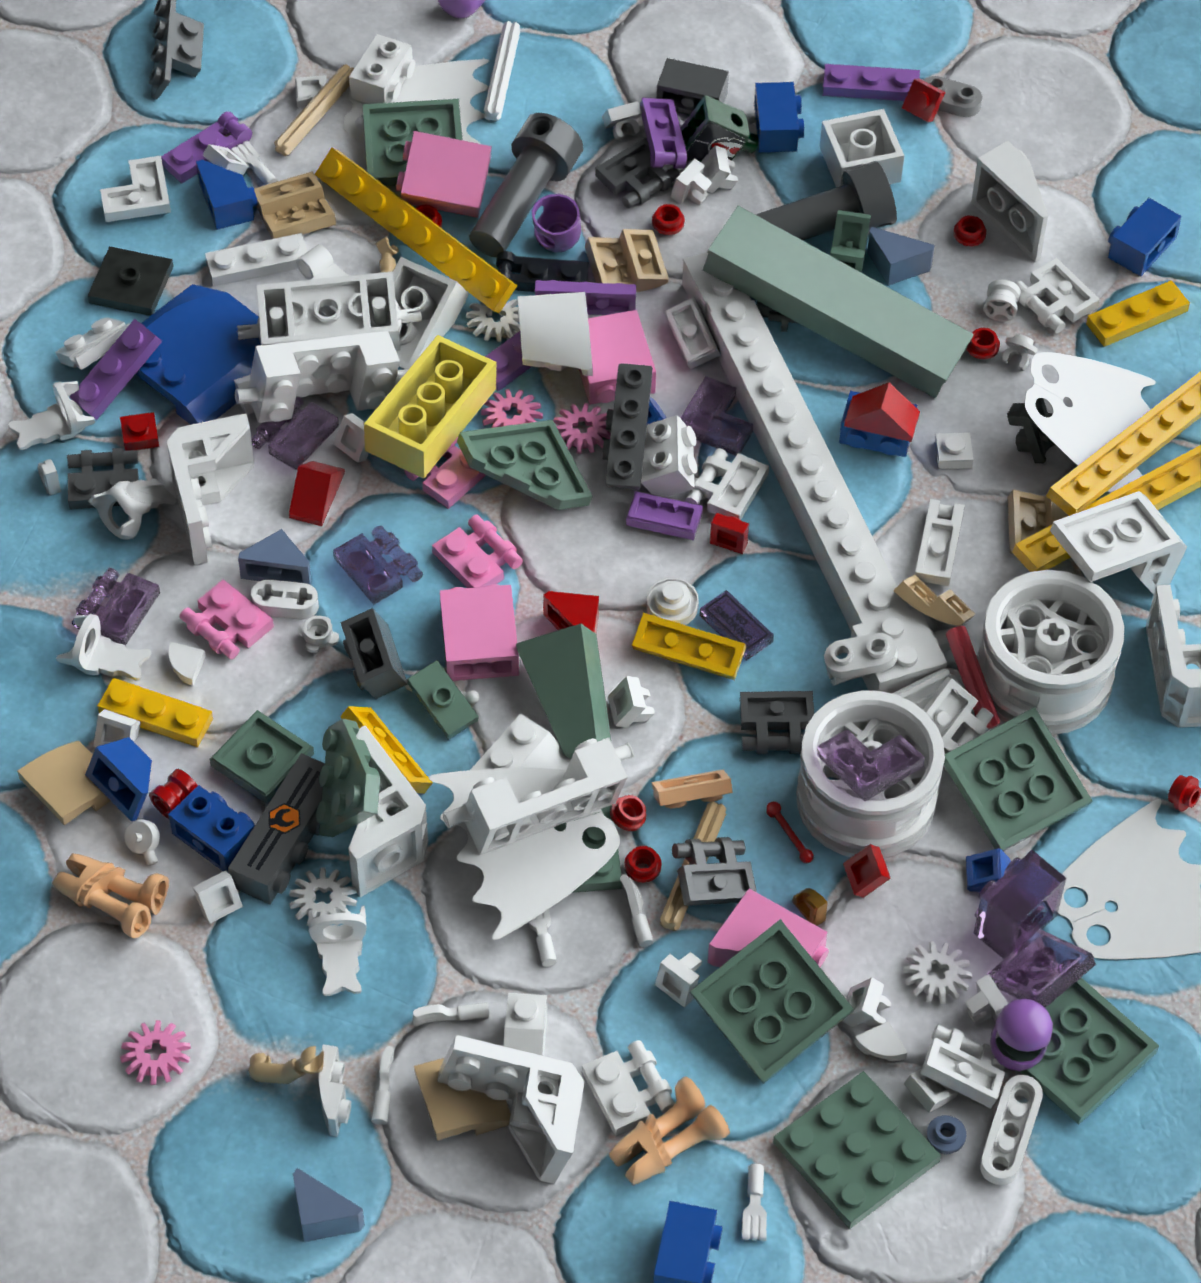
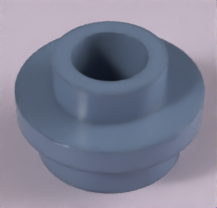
[927,1115,966,1154]

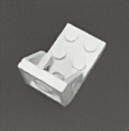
[166,413,255,565]
[1050,491,1187,595]
[1146,585,1201,728]
[348,725,428,897]
[437,1035,584,1184]

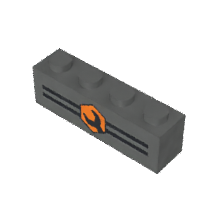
[228,753,325,905]

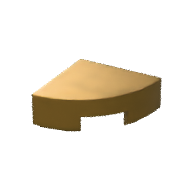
[792,888,828,926]

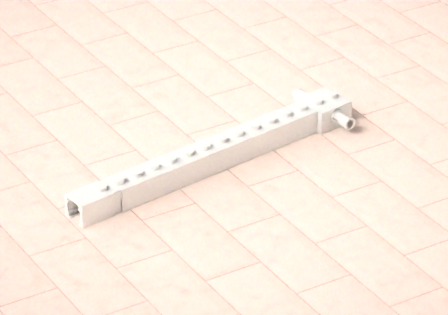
[682,252,964,694]

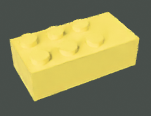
[364,335,497,479]

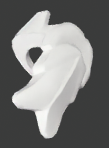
[8,381,95,450]
[88,478,177,540]
[56,614,151,681]
[308,906,366,996]

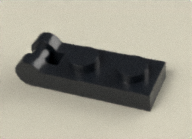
[496,251,589,292]

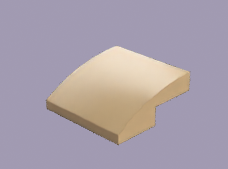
[254,171,336,239]
[585,229,669,292]
[1007,489,1068,554]
[894,575,975,626]
[17,741,110,826]
[414,1058,511,1141]

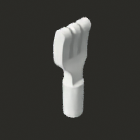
[230,140,278,185]
[620,874,654,947]
[528,909,557,967]
[412,1003,489,1026]
[371,1046,394,1125]
[742,1164,767,1241]

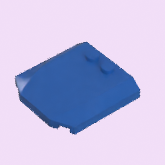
[136,284,262,425]

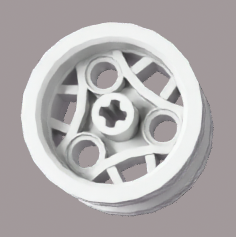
[978,570,1124,735]
[796,691,945,858]

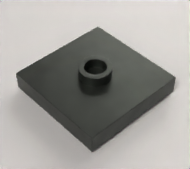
[88,246,174,316]

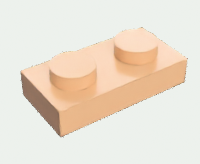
[652,769,733,808]

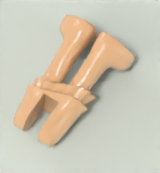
[52,853,169,938]
[609,1076,730,1185]

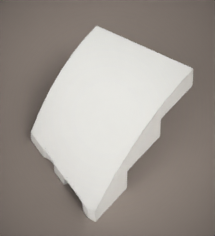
[518,292,593,376]

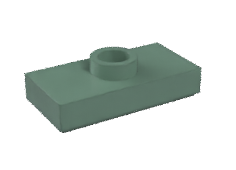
[407,660,479,740]

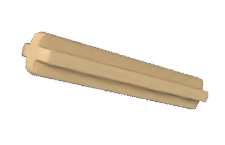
[274,64,354,156]
[660,801,726,931]

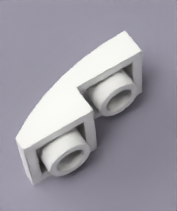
[319,1044,351,1137]

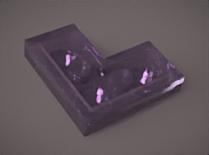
[680,376,753,456]
[817,729,925,801]

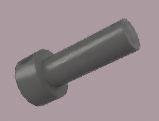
[469,112,583,258]
[755,161,897,240]

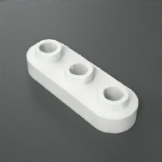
[980,1075,1043,1185]

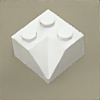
[820,109,904,188]

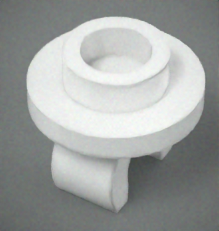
[1002,333,1038,370]

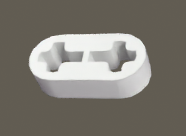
[251,580,319,619]

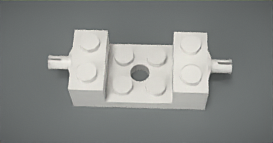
[237,271,422,351]
[235,331,409,423]
[443,738,634,855]

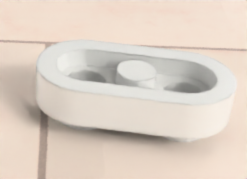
[824,633,898,679]

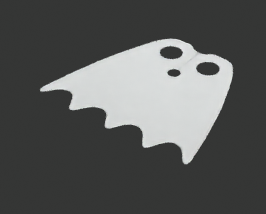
[344,59,489,144]
[1025,352,1156,493]
[429,768,620,940]
[1049,799,1201,960]

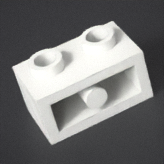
[349,34,415,104]
[641,415,697,498]

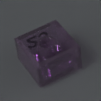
[973,850,1066,962]

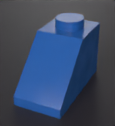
[196,160,258,230]
[85,737,152,822]

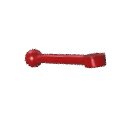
[766,801,814,864]

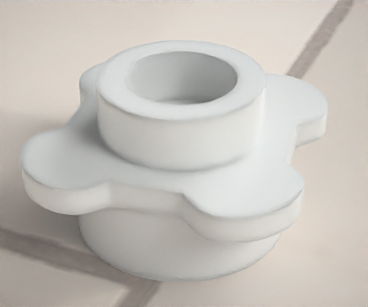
[298,616,339,653]

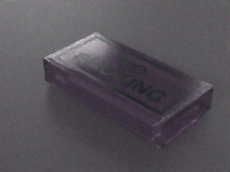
[699,590,774,661]

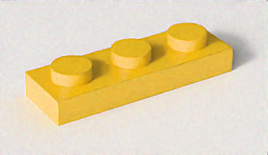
[1086,280,1190,347]
[632,612,746,680]
[97,678,213,747]
[340,706,433,794]

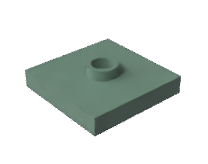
[210,710,314,804]

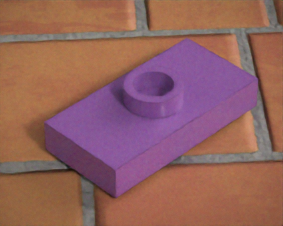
[626,491,703,540]

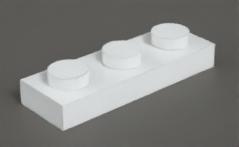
[205,233,308,286]

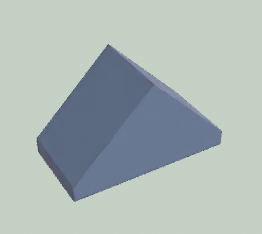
[867,227,935,286]
[238,529,312,585]
[293,1168,365,1242]

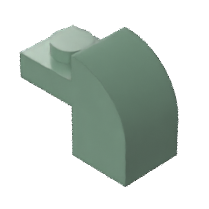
[830,210,871,273]

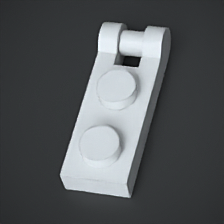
[915,498,965,586]

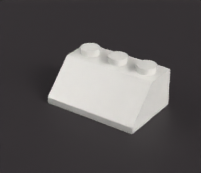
[453,714,571,801]

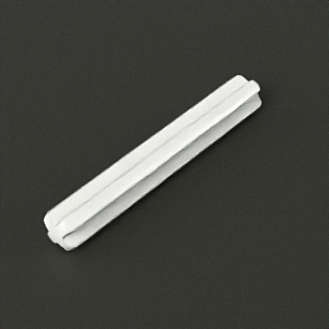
[484,21,520,121]

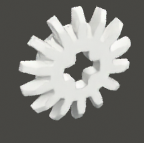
[466,299,520,342]
[289,868,357,926]
[903,941,972,1004]

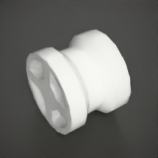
[983,279,1021,322]

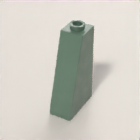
[516,624,611,759]

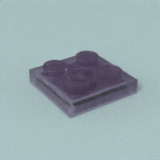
[987,929,1096,1008]

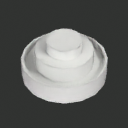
[646,578,699,625]

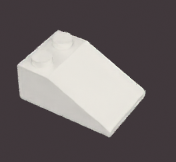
[971,141,1048,262]
[393,257,469,369]

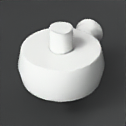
[124,819,160,866]

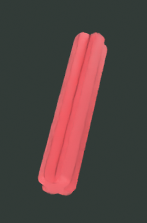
[946,626,1000,729]

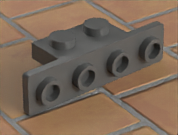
[149,0,204,100]
[602,363,653,490]

